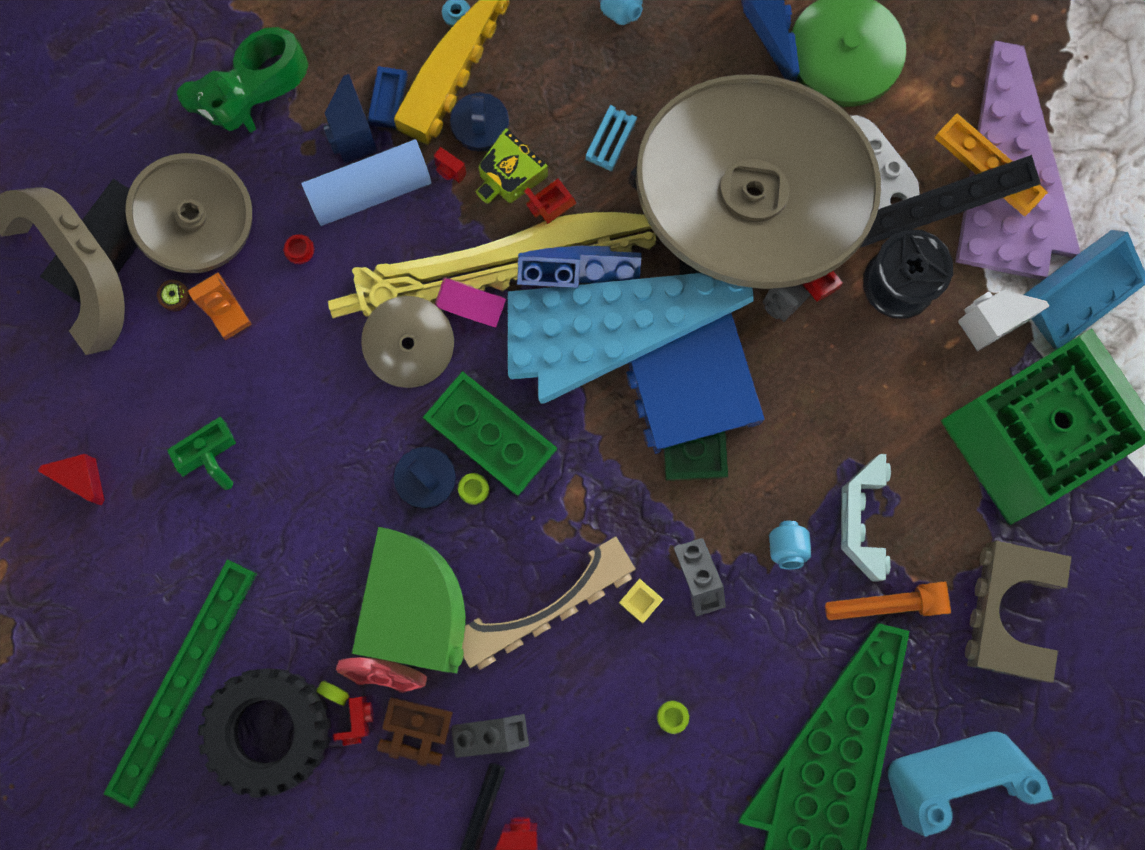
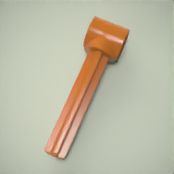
[825,582,952,621]

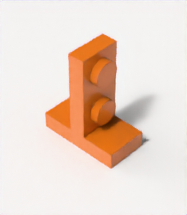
[188,272,252,340]

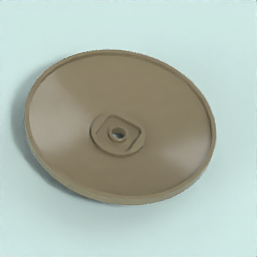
[636,74,881,289]

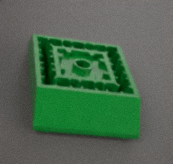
[940,328,1145,525]

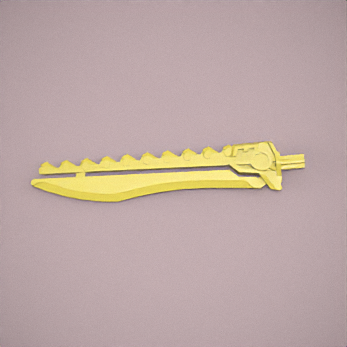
[328,212,656,318]

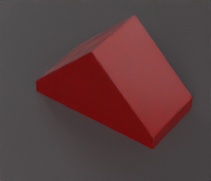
[37,454,105,505]

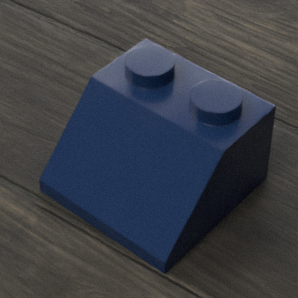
[323,74,378,163]

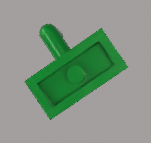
[167,416,236,490]

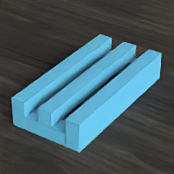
[585,105,637,171]

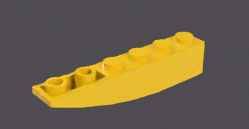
[394,0,509,145]

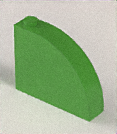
[352,527,465,673]

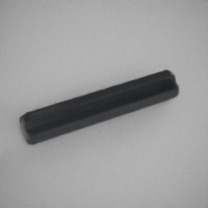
[460,763,505,850]

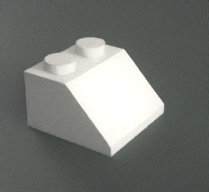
[958,290,1049,351]

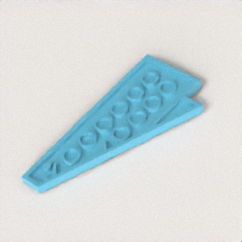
[508,273,754,404]

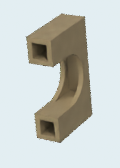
[965,541,1072,683]

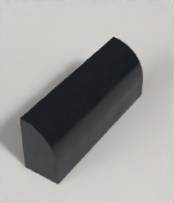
[40,179,138,304]

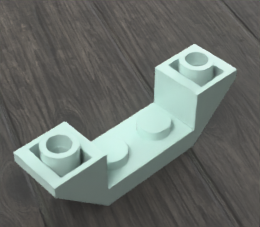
[841,454,891,582]

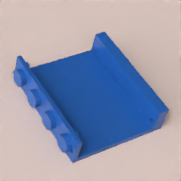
[626,313,765,454]

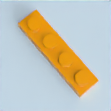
[934,113,1048,217]

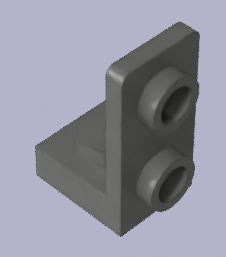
[762,285,811,322]
[674,538,726,617]
[451,714,529,758]

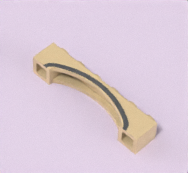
[462,536,635,670]

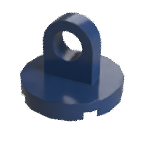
[450,92,509,152]
[394,447,456,509]

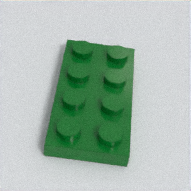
[423,371,557,497]

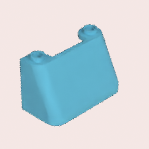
[888,731,1053,837]

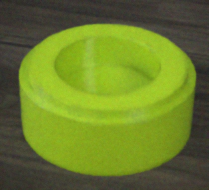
[458,473,489,505]
[316,680,349,706]
[656,701,689,734]

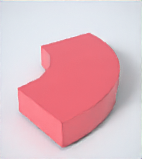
[336,657,427,693]

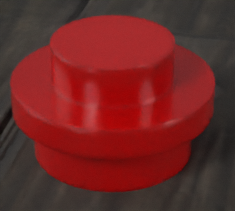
[283,234,314,264]

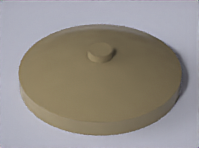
[125,153,252,273]

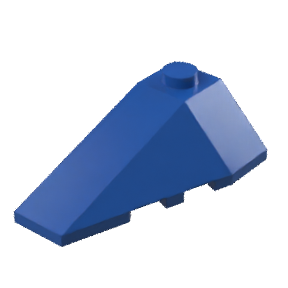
[741,0,800,82]

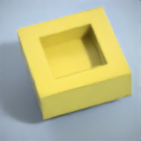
[619,579,664,624]

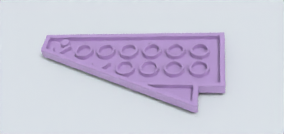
[956,41,1080,280]

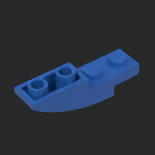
[517,246,641,288]

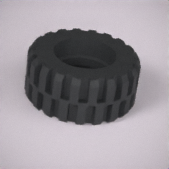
[198,668,331,798]

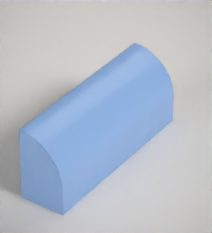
[301,139,432,226]

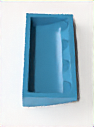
[1024,230,1145,350]

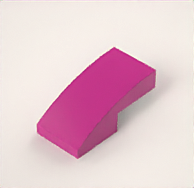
[435,277,506,327]

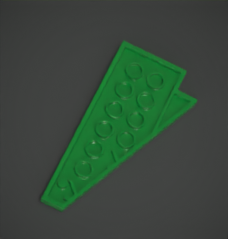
[738,623,910,850]

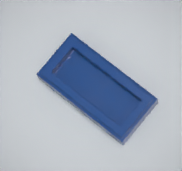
[367,66,408,129]

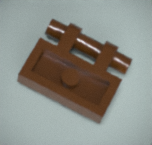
[377,697,453,766]

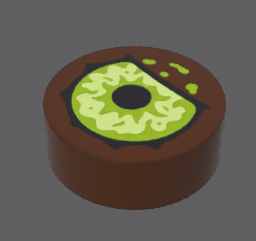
[157,280,190,312]

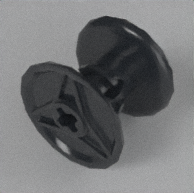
[863,229,953,319]

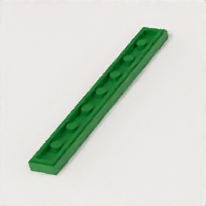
[103,559,257,808]

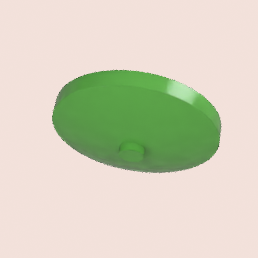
[792,0,906,107]

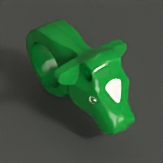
[177,27,308,133]

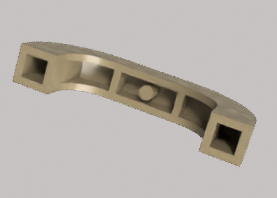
[0,187,125,355]

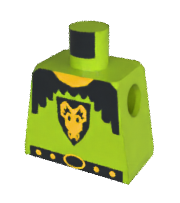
[475,128,548,204]

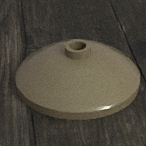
[361,296,454,388]

